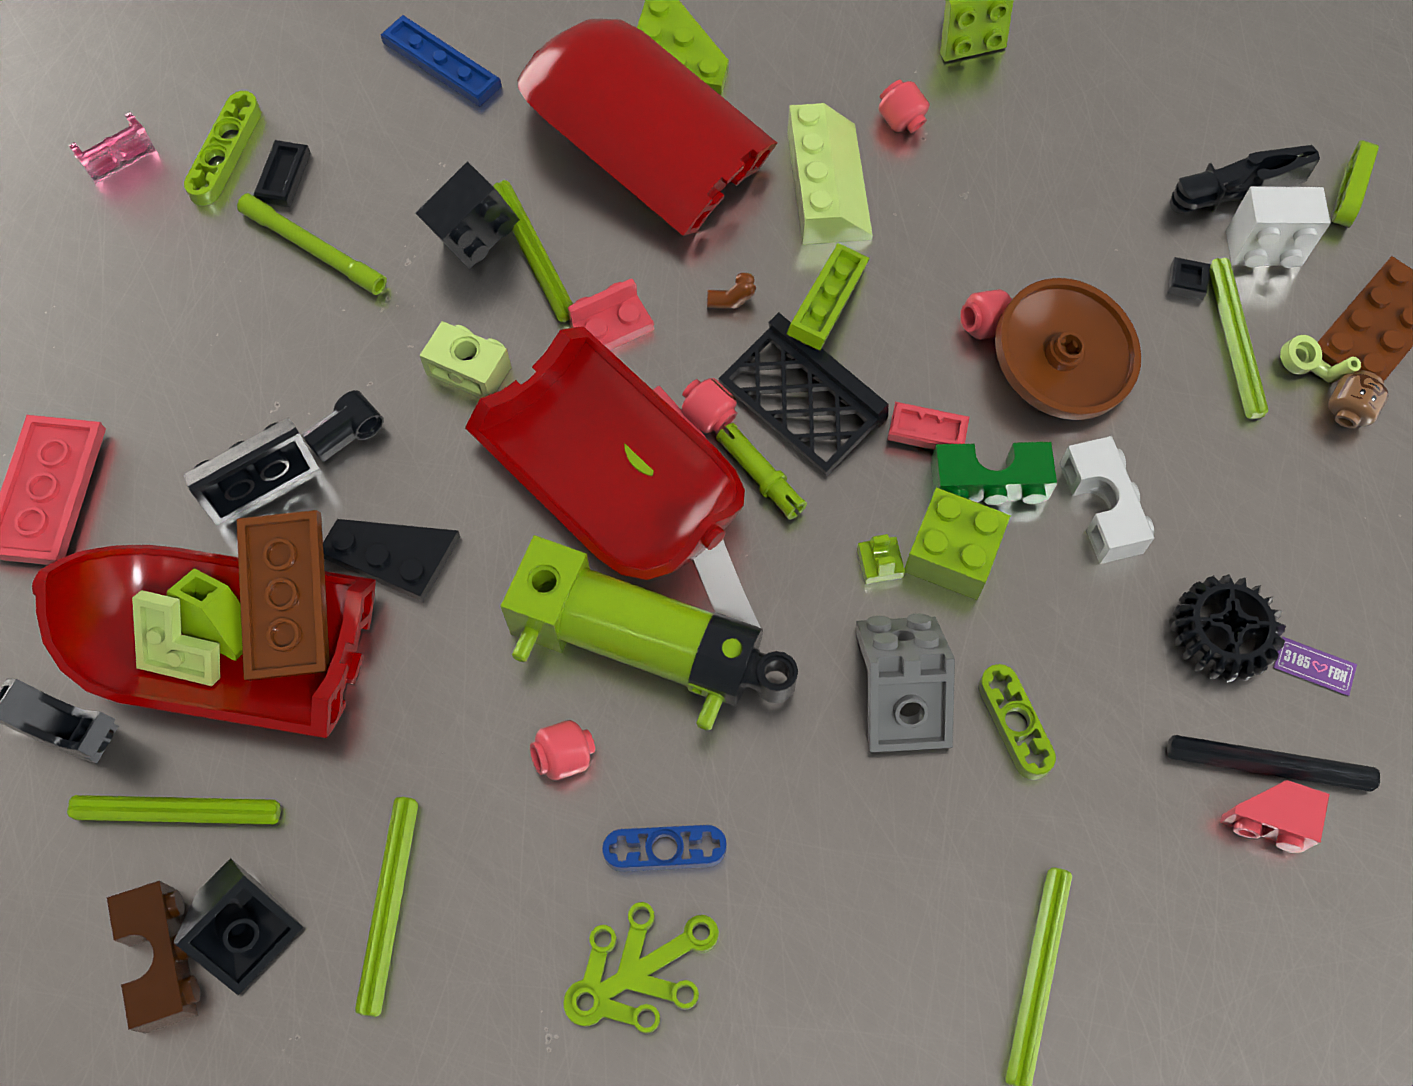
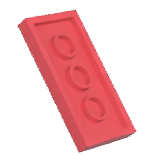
[0,415,106,565]

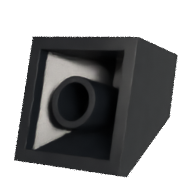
[174,858,304,995]

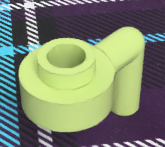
[1280,335,1361,383]

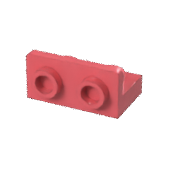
[568,279,654,350]

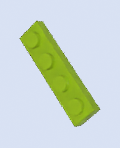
[786,243,870,350]

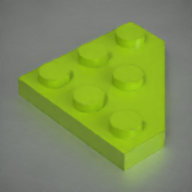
[637,0,729,95]

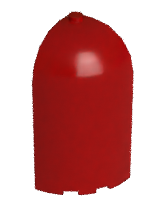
[517,19,778,236]
[465,326,745,580]
[32,545,376,738]

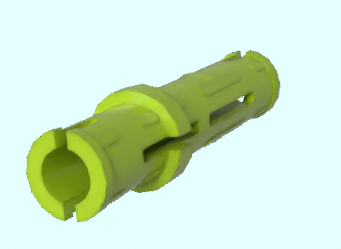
[716,423,807,520]

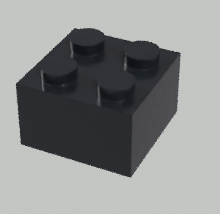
[415,161,520,269]

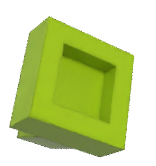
[857,534,905,584]

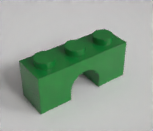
[931,442,1057,505]

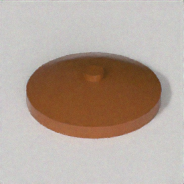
[995,278,1141,420]

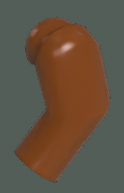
[707,273,756,309]

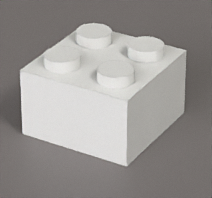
[1226,187,1331,268]

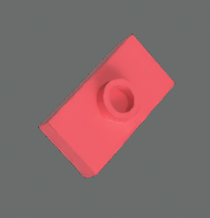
[887,402,970,450]

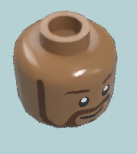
[1328,370,1388,429]

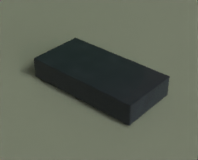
[253,140,311,208]

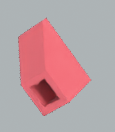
[1220,780,1330,853]

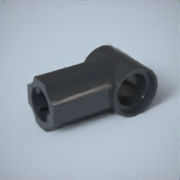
[302,390,384,462]

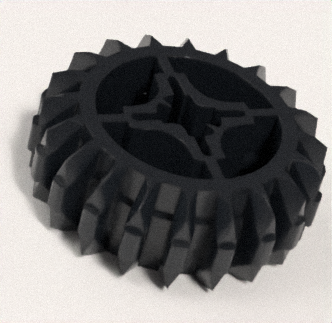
[1171,574,1286,683]

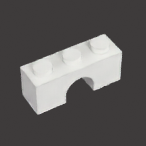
[1060,436,1154,564]

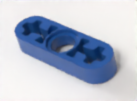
[602,825,727,872]

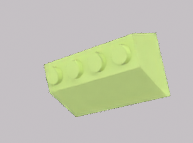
[787,103,873,245]

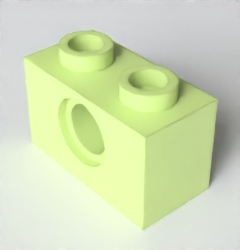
[419,321,512,398]

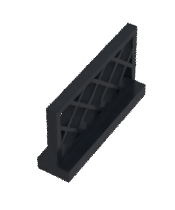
[718,312,889,476]

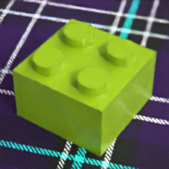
[904,487,1011,600]

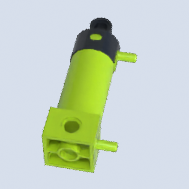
[500,535,798,731]

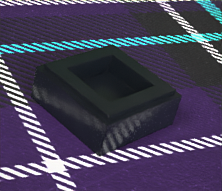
[1167,257,1210,300]

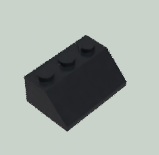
[184,417,319,526]

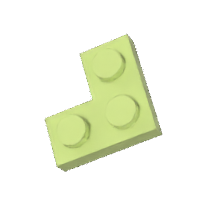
[132,590,220,686]

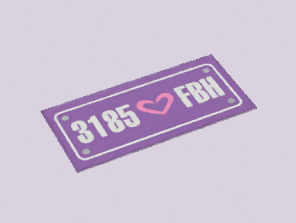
[1274,636,1357,696]

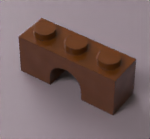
[107,880,201,1033]

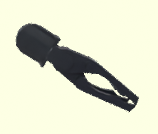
[1170,145,1320,213]

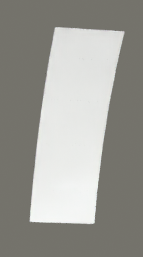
[694,539,761,628]

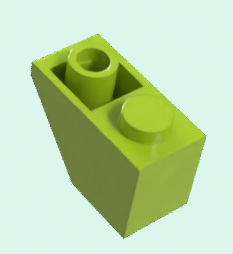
[167,568,243,661]

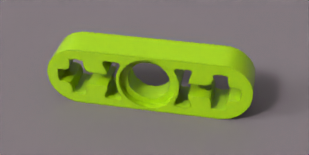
[1331,140,1379,228]
[978,664,1056,780]

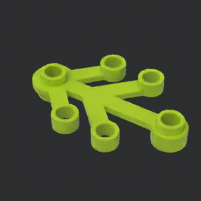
[564,902,719,1034]

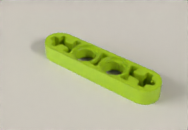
[184,91,261,206]

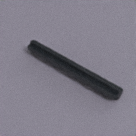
[1167,735,1380,792]

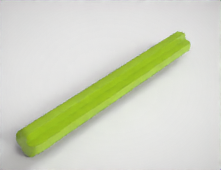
[493,180,573,323]
[1210,257,1269,419]
[67,795,281,824]
[355,797,418,1017]
[1006,867,1072,1086]

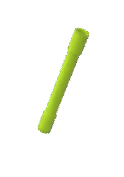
[237,193,387,295]

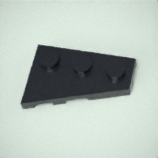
[323,519,461,602]

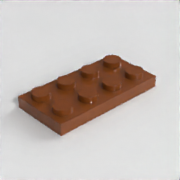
[1318,256,1413,381]
[237,510,330,681]

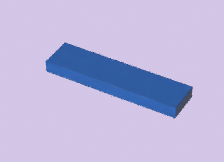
[380,15,502,107]

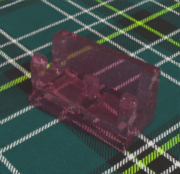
[68,112,156,184]

